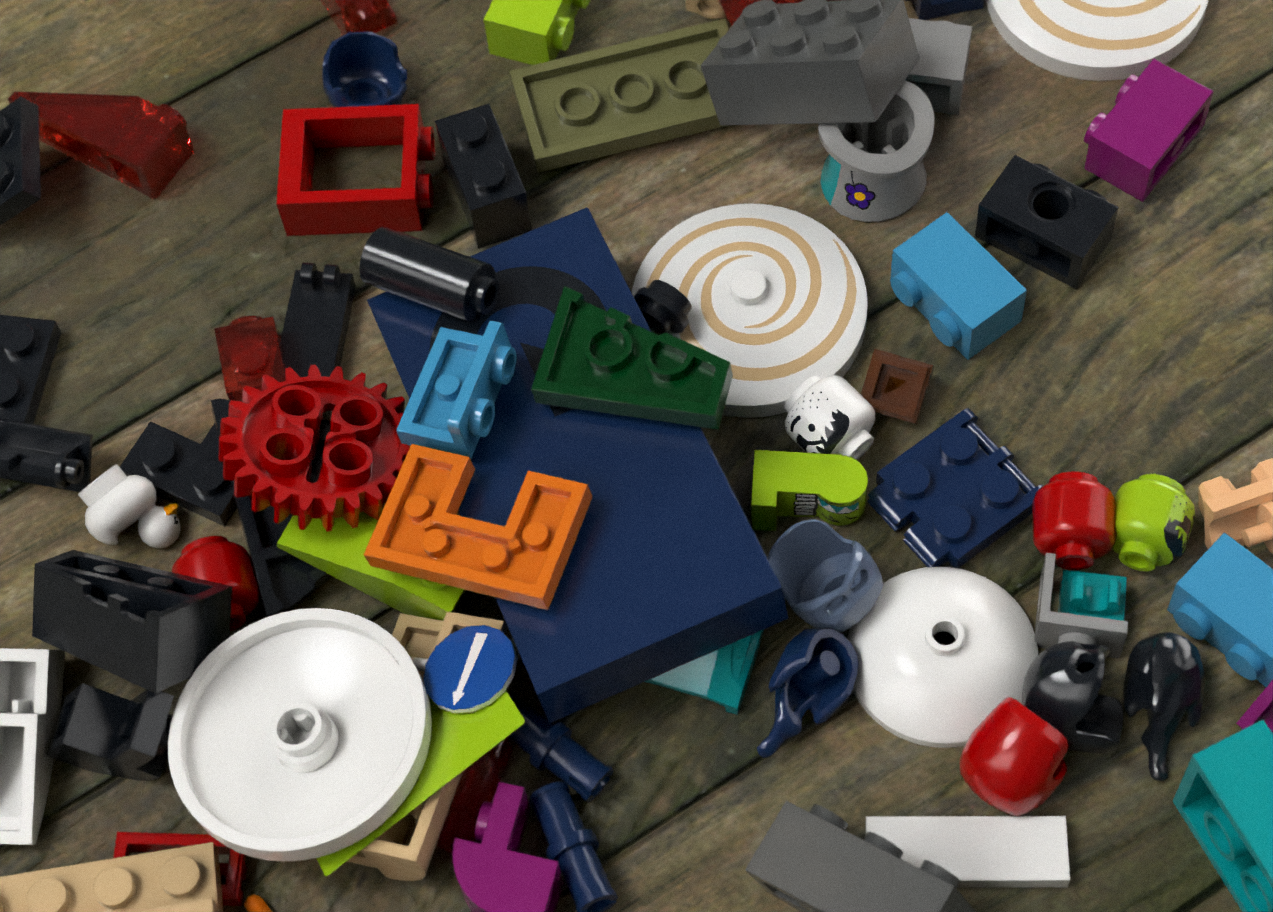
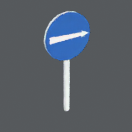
[410,625,517,713]

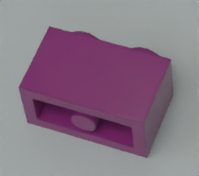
[1084,59,1214,202]

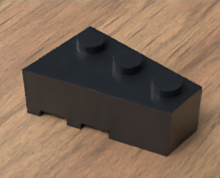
[32,550,232,694]

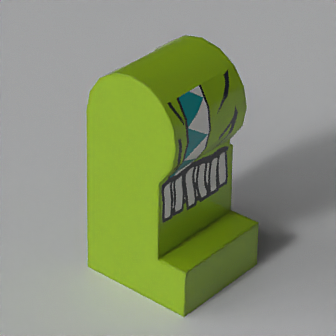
[751,450,868,531]

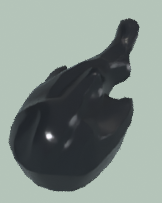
[1123,632,1205,781]

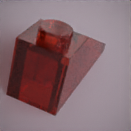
[8,91,195,200]

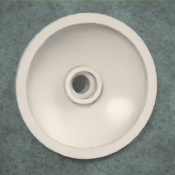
[847,567,1038,748]

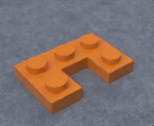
[363,444,593,610]

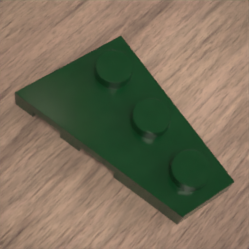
[531,286,733,429]

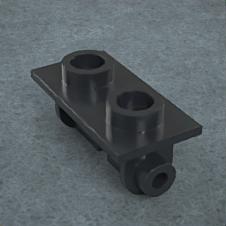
[0,419,93,492]

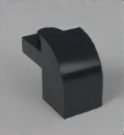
[46,683,174,781]

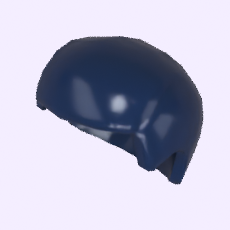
[322,31,407,107]

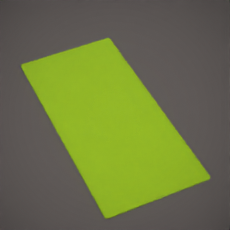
[316,691,525,876]

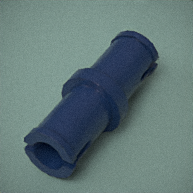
[508,691,614,803]
[529,782,618,912]

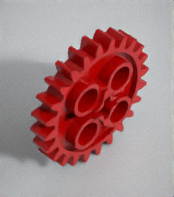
[218,365,411,531]

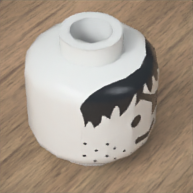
[784,375,875,460]

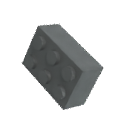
[701,0,920,125]

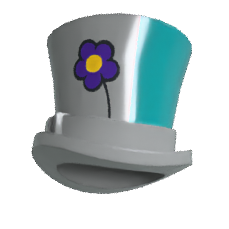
[818,81,934,222]

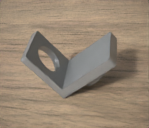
[1034,553,1128,658]

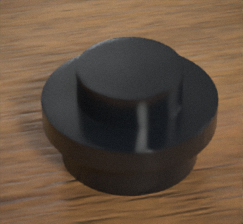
[634,280,692,334]

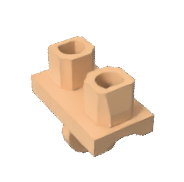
[1198,458,1273,554]

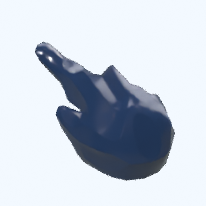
[757,629,859,758]

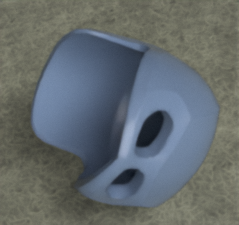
[768,519,884,633]

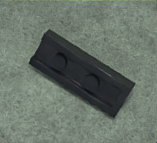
[273,262,356,421]

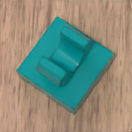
[1058,570,1127,621]

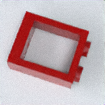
[276,104,435,236]

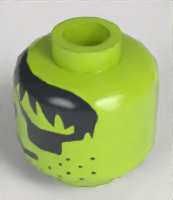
[1112,474,1195,571]

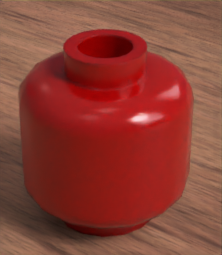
[1032,471,1116,570]
[171,536,261,631]

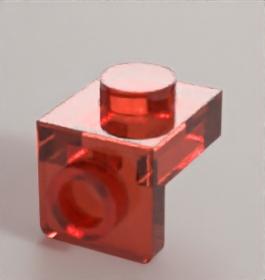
[214,316,285,401]

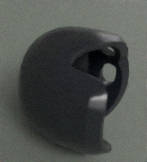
[1022,641,1124,754]

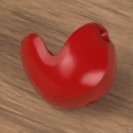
[960,697,1068,817]

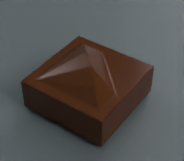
[861,349,934,425]

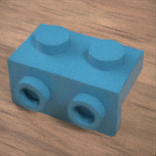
[396,321,517,459]

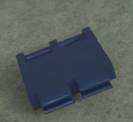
[867,408,1044,568]

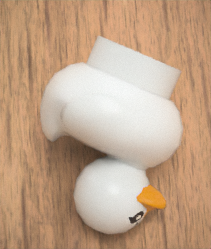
[78,464,181,549]

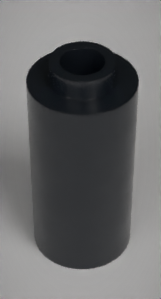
[359,227,500,322]

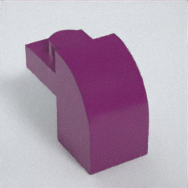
[453,782,564,912]

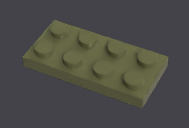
[509,18,729,173]

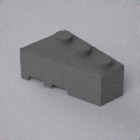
[745,801,976,912]

